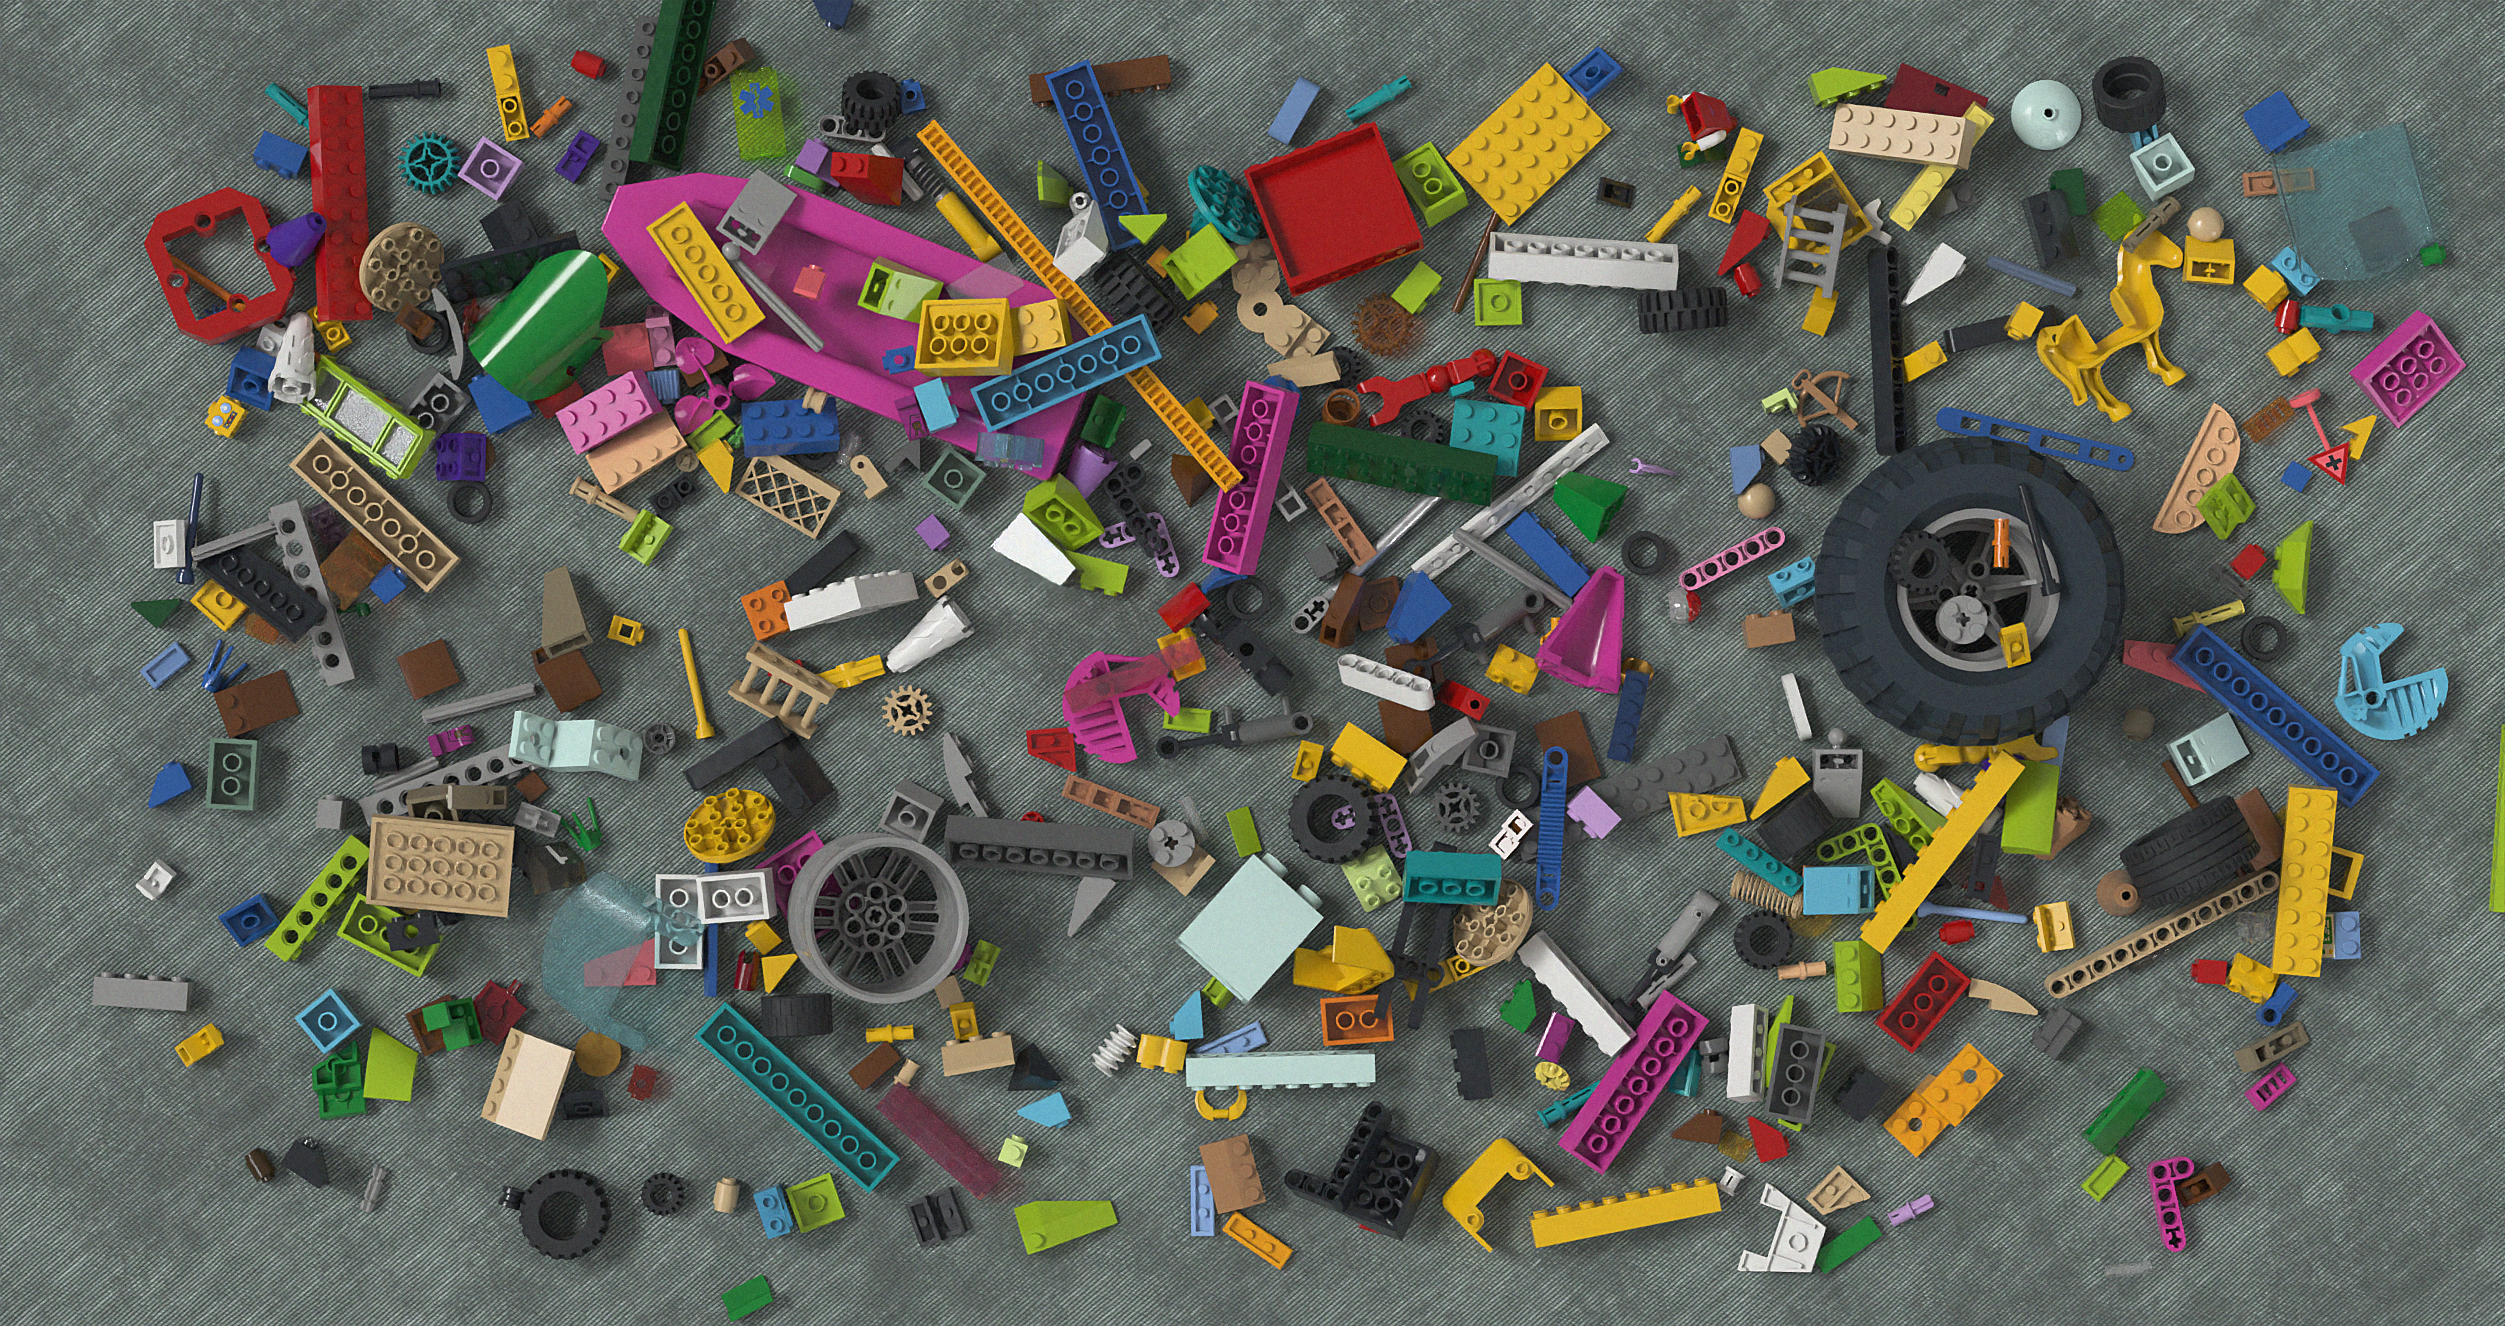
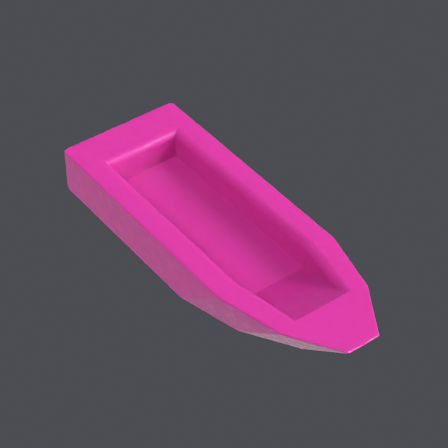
[600,172,1115,482]

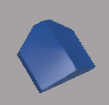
[1201,566,1247,594]

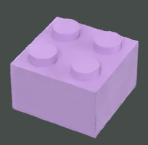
[458,136,526,203]
[1566,786,1621,839]

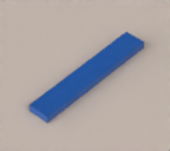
[704,862,718,997]

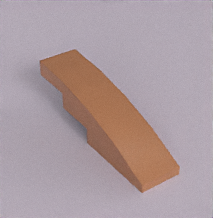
[1304,477,1377,567]
[1061,774,1161,830]

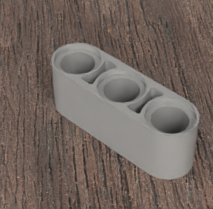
[818,115,887,144]

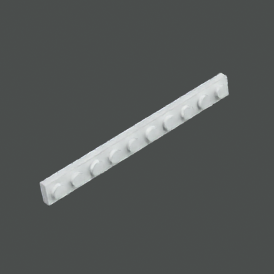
[1411,423,1610,580]

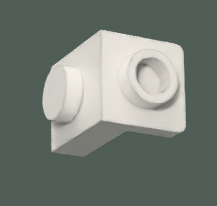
[135,859,177,900]

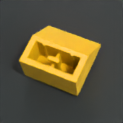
[2182,235,2235,286]

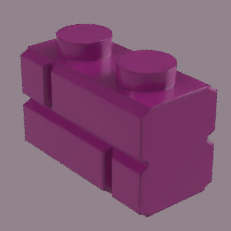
[1534,1011,1575,1064]

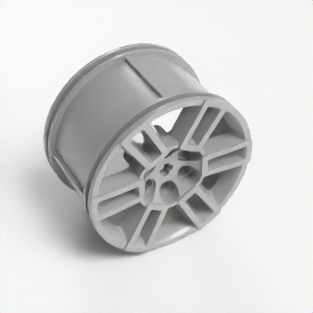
[787,832,969,1004]

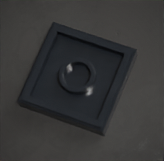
[557,1090,610,1120]

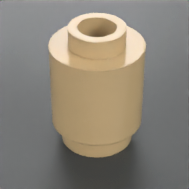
[713,1177,740,1213]

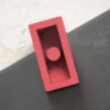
[793,264,827,302]

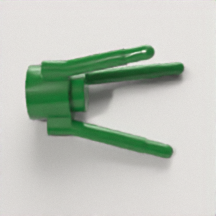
[552,797,603,852]

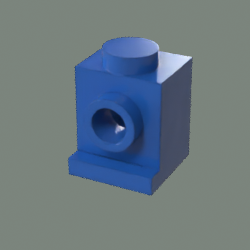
[900,79,927,116]
[882,345,916,375]

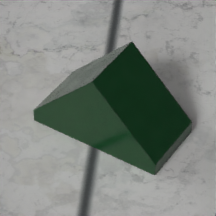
[1676,141,1727,169]
[131,599,182,629]

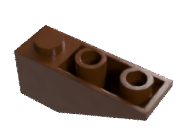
[696,37,757,99]
[1319,571,1366,649]

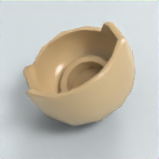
[2187,207,2224,242]
[1738,483,1776,519]

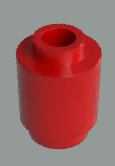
[570,50,607,80]
[1732,262,1763,298]
[2274,299,2301,335]
[1938,918,1975,946]

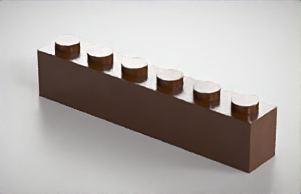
[1029,54,1172,108]

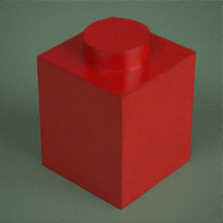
[2227,544,2267,581]
[2190,958,2227,985]

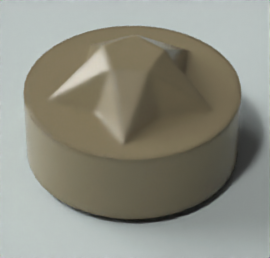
[676,449,700,472]

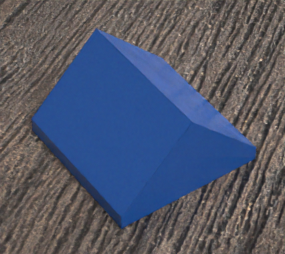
[1563,46,1623,103]
[218,893,281,947]

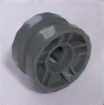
[643,722,677,755]

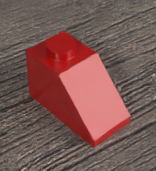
[1746,1115,1790,1163]

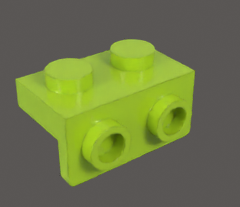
[618,509,674,566]

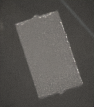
[945,252,1025,300]

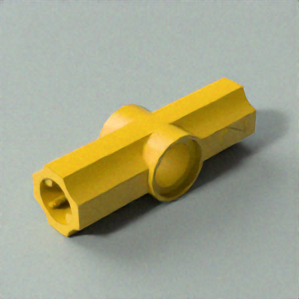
[816,654,886,689]

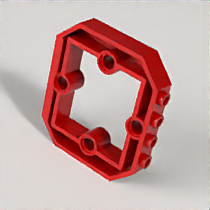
[144,187,297,346]

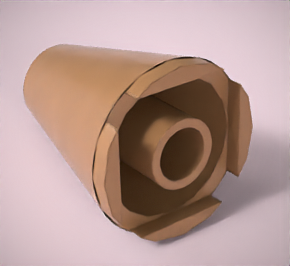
[2096,870,2143,917]

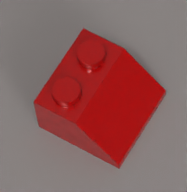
[1487,350,1549,412]

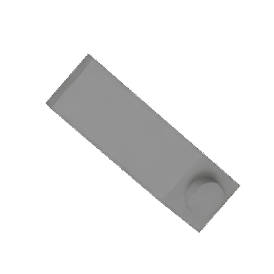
[1067,876,1117,937]

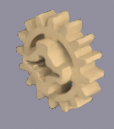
[882,685,933,736]

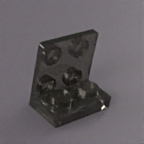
[1796,177,1858,247]

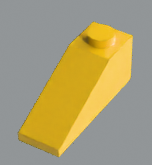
[1749,756,1810,821]

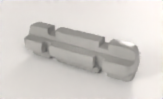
[360,1166,386,1212]

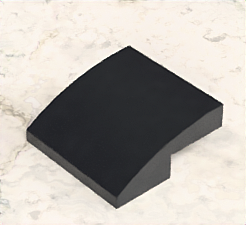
[905,1186,968,1248]

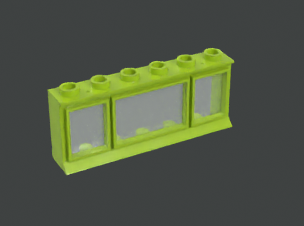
[297,354,436,480]

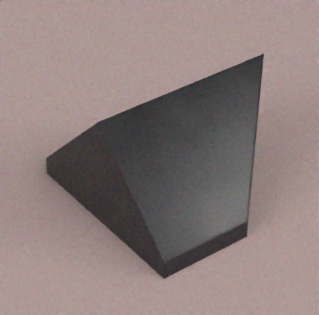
[1007,1042,1062,1091]

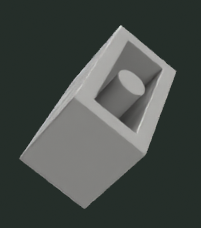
[316,794,349,830]

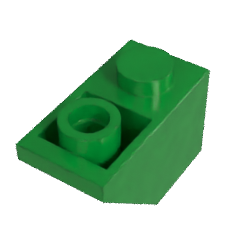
[1498,979,1537,1033]

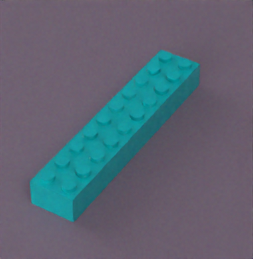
[694,1000,902,1194]

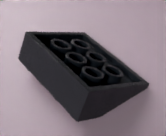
[1336,1132,1441,1241]

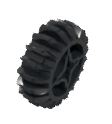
[1785,424,1845,487]

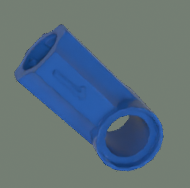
[2256,982,2299,1026]

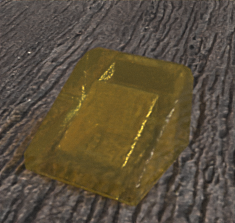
[1717,1130,1753,1163]

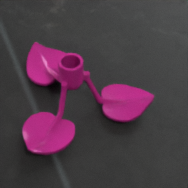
[674,337,776,435]

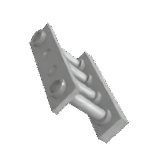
[1773,194,1849,299]

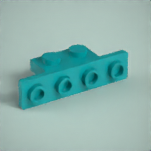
[1716,827,1804,898]

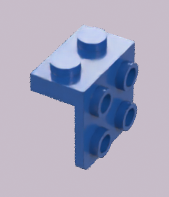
[2243,91,2311,154]

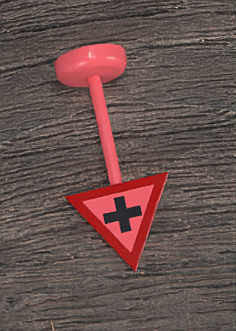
[2288,388,2350,486]

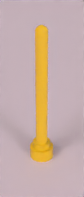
[678,628,715,740]

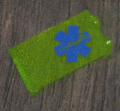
[730,67,788,162]

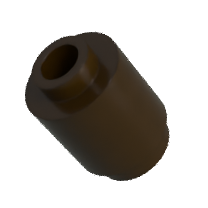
[244,1147,277,1184]

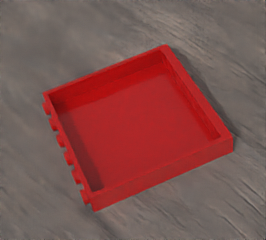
[1244,121,1425,298]

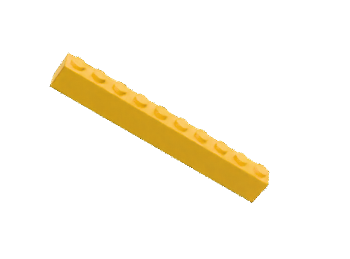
[1860,749,2026,954]

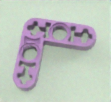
[1099,512,1179,578]
[1331,793,1412,858]

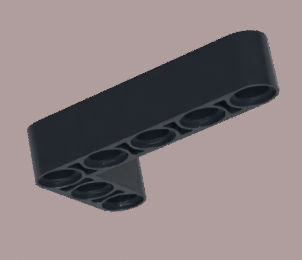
[1284,1101,1392,1212]

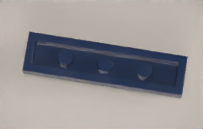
[1607,669,1650,763]

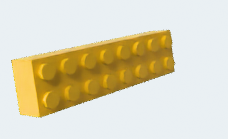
[2271,783,2338,977]
[1529,1177,1722,1248]

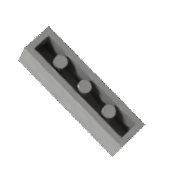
[92,972,192,1011]

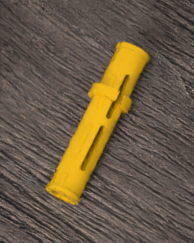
[1644,185,1703,243]

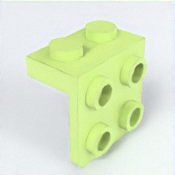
[1341,843,1403,912]

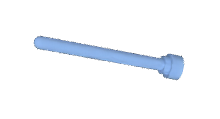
[1915,899,2028,924]

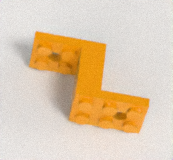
[1882,1042,2004,1158]

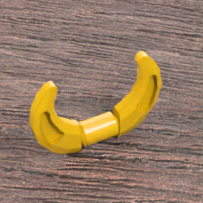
[1195,1085,1247,1121]

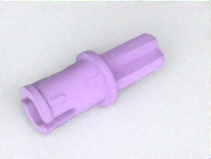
[1887,1195,1934,1227]

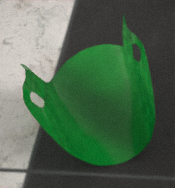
[468,250,614,401]

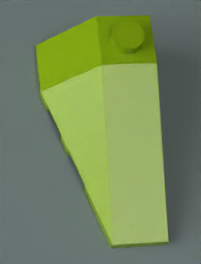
[1037,160,1074,209]
[1870,777,1948,852]
[1765,994,1794,1088]

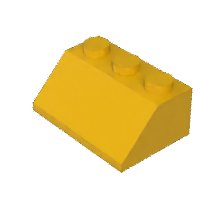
[1328,722,1408,794]

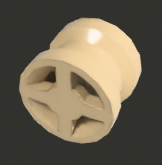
[802,386,828,415]

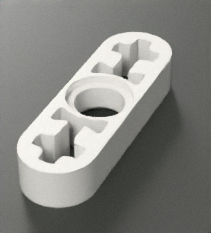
[1781,673,1812,741]

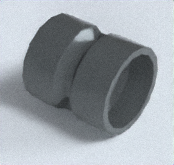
[1697,1036,1729,1074]

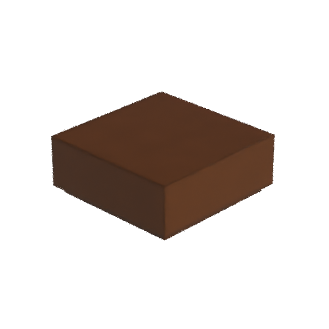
[515,770,549,803]

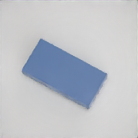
[140,642,192,689]

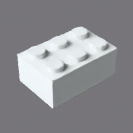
[696,868,777,924]

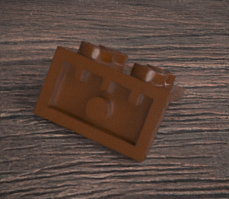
[1384,636,1445,685]

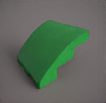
[312,1041,368,1121]

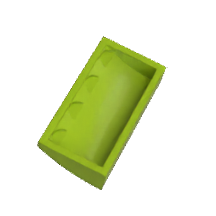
[2001,760,2060,855]

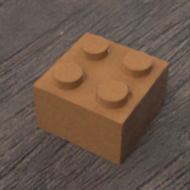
[1741,609,1796,649]

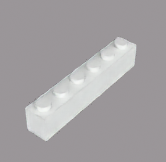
[1517,930,1637,1057]

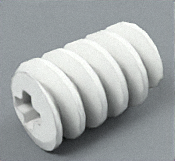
[1091,1024,1139,1077]

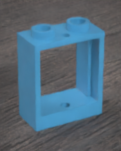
[753,1183,795,1239]

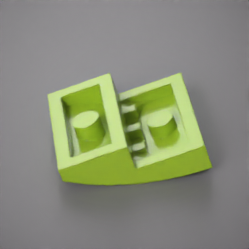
[2196,473,2256,540]

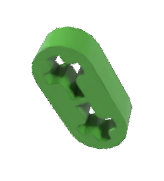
[782,164,827,193]

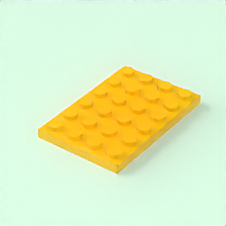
[1445,62,1611,226]

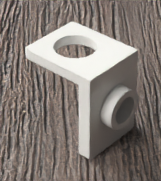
[255,317,290,358]

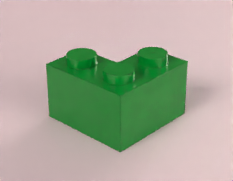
[422,997,483,1052]

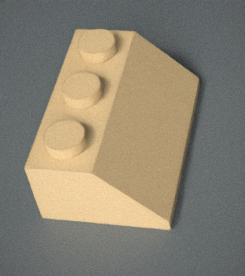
[941,1030,1016,1077]

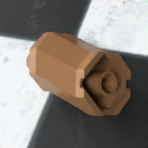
[2034,795,2093,860]

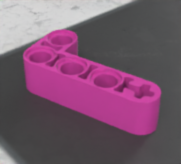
[2147,1155,2194,1252]

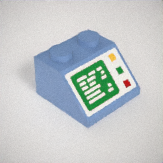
[2322,911,2361,959]

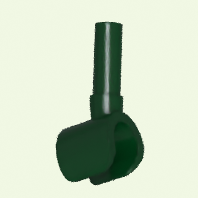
[337,603,371,618]

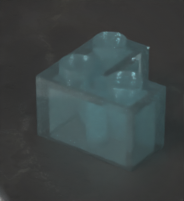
[975,432,1045,472]

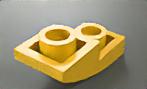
[307,305,353,354]

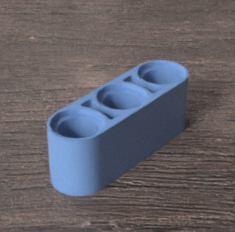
[1267,75,1321,146]

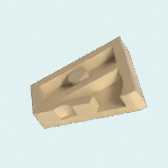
[1805,1165,1871,1215]

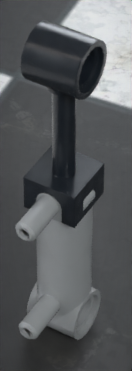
[1611,888,1720,1024]

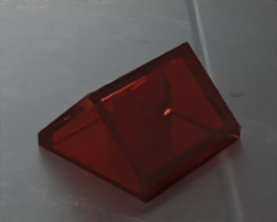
[1960,874,2009,911]

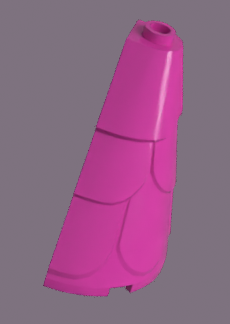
[1534,566,1624,694]

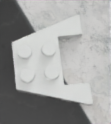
[1737,1183,1827,1272]

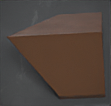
[1170,454,1214,508]

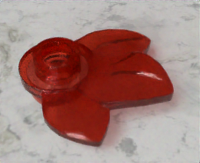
[462,299,480,343]

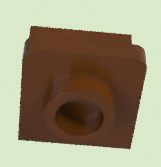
[394,302,435,340]

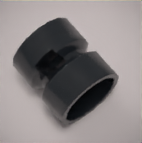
[361,742,399,776]

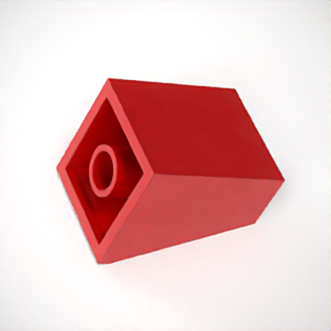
[830,152,904,206]

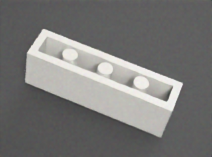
[1727,1004,1769,1103]

